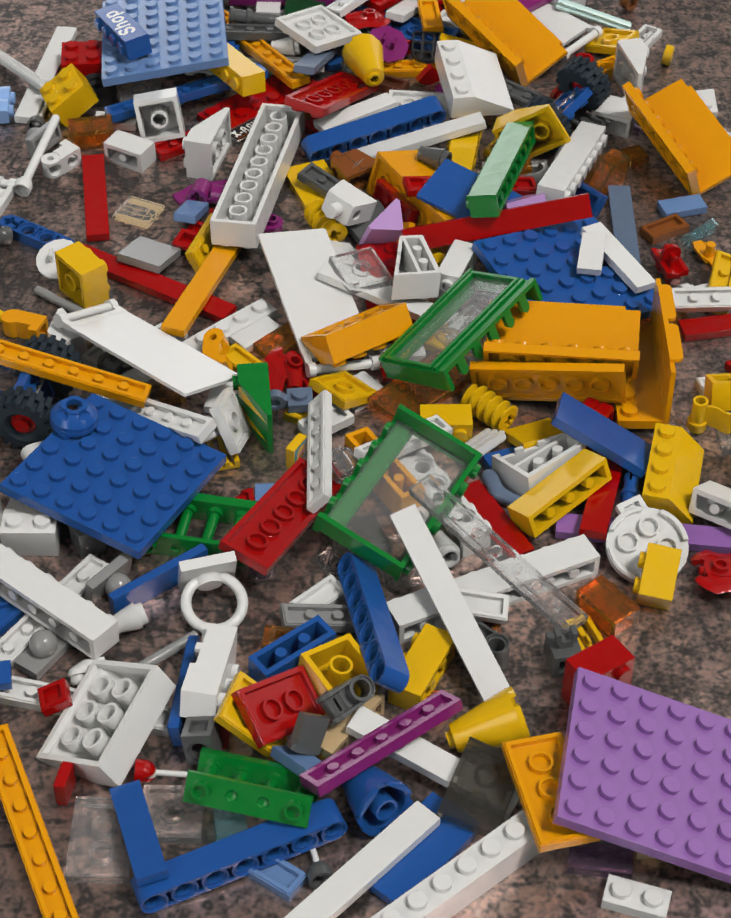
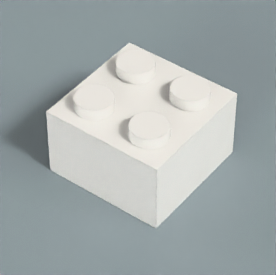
[133,87,185,142]

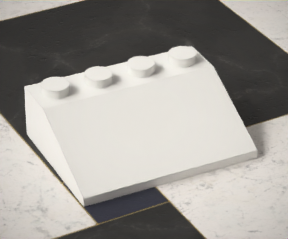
[434,40,514,118]
[36,659,176,787]

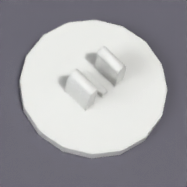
[36,239,74,280]

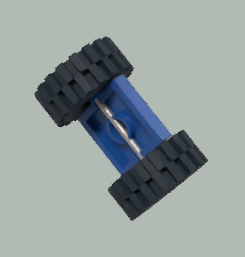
[522,55,612,154]
[0,334,82,449]

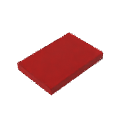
[231,665,326,749]

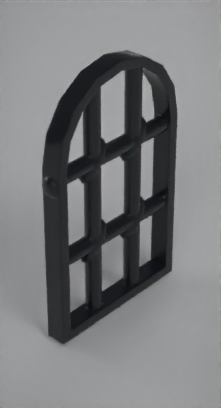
[410,31,445,64]

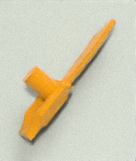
[691,240,717,266]

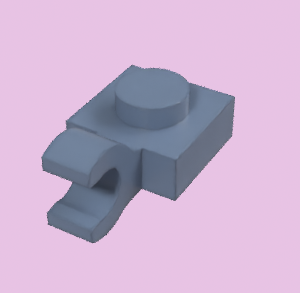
[270,387,313,413]

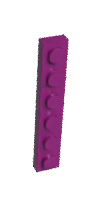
[299,689,463,797]

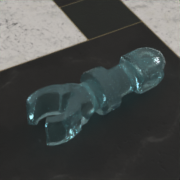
[681,218,719,247]

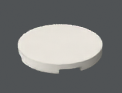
[605,506,689,583]

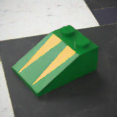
[232,362,274,453]

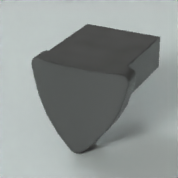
[285,711,330,755]

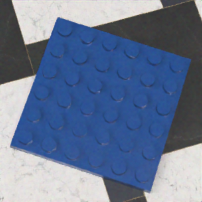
[472,215,654,320]
[0,393,227,559]

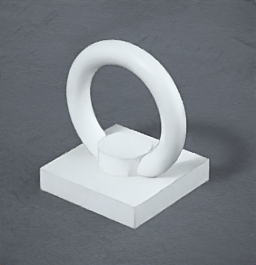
[202,387,252,456]
[177,551,248,633]

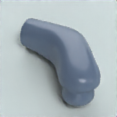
[481,469,521,506]

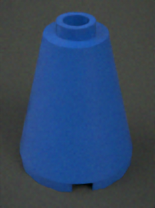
[341,765,413,836]

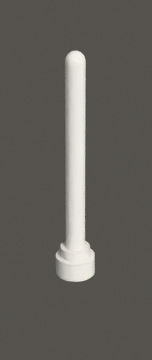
[13,114,60,197]

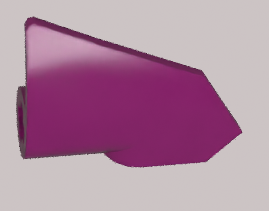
[172,178,228,205]

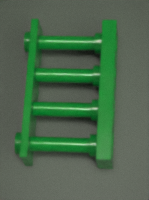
[146,493,257,567]
[183,747,319,828]

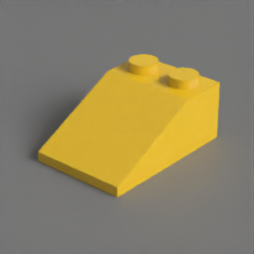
[492,104,571,160]

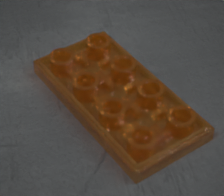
[368,351,471,420]

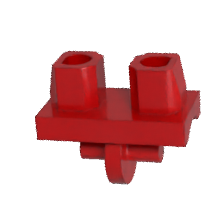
[650,244,689,285]

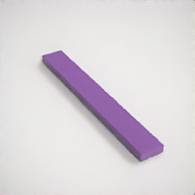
[555,513,731,554]

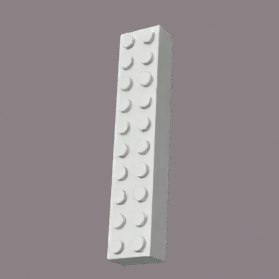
[210,103,305,249]

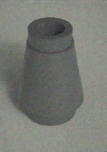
[417,146,452,169]

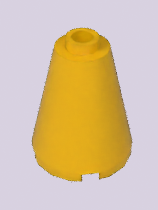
[342,33,384,87]
[444,686,530,753]

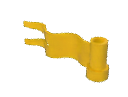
[686,395,731,434]

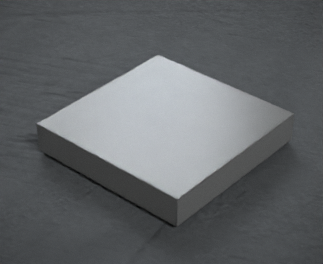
[117,236,181,274]

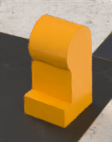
[1,309,49,340]
[202,328,233,370]

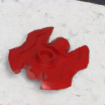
[342,8,390,29]
[264,347,320,399]
[690,549,731,594]

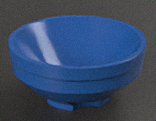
[49,396,99,437]

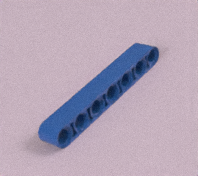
[301,96,447,162]
[337,552,410,693]
[130,798,348,914]

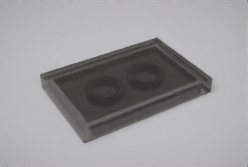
[436,737,516,836]

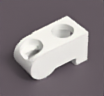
[41,139,82,179]

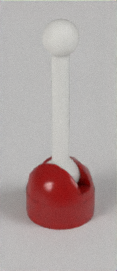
[134,759,188,784]

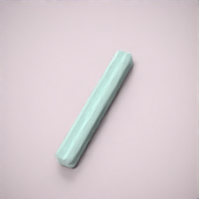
[555,0,632,30]

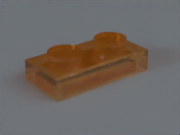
[253,321,297,358]

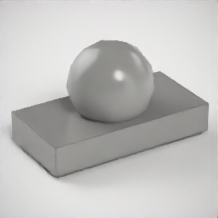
[24,120,63,159]
[84,552,133,603]
[14,629,72,680]

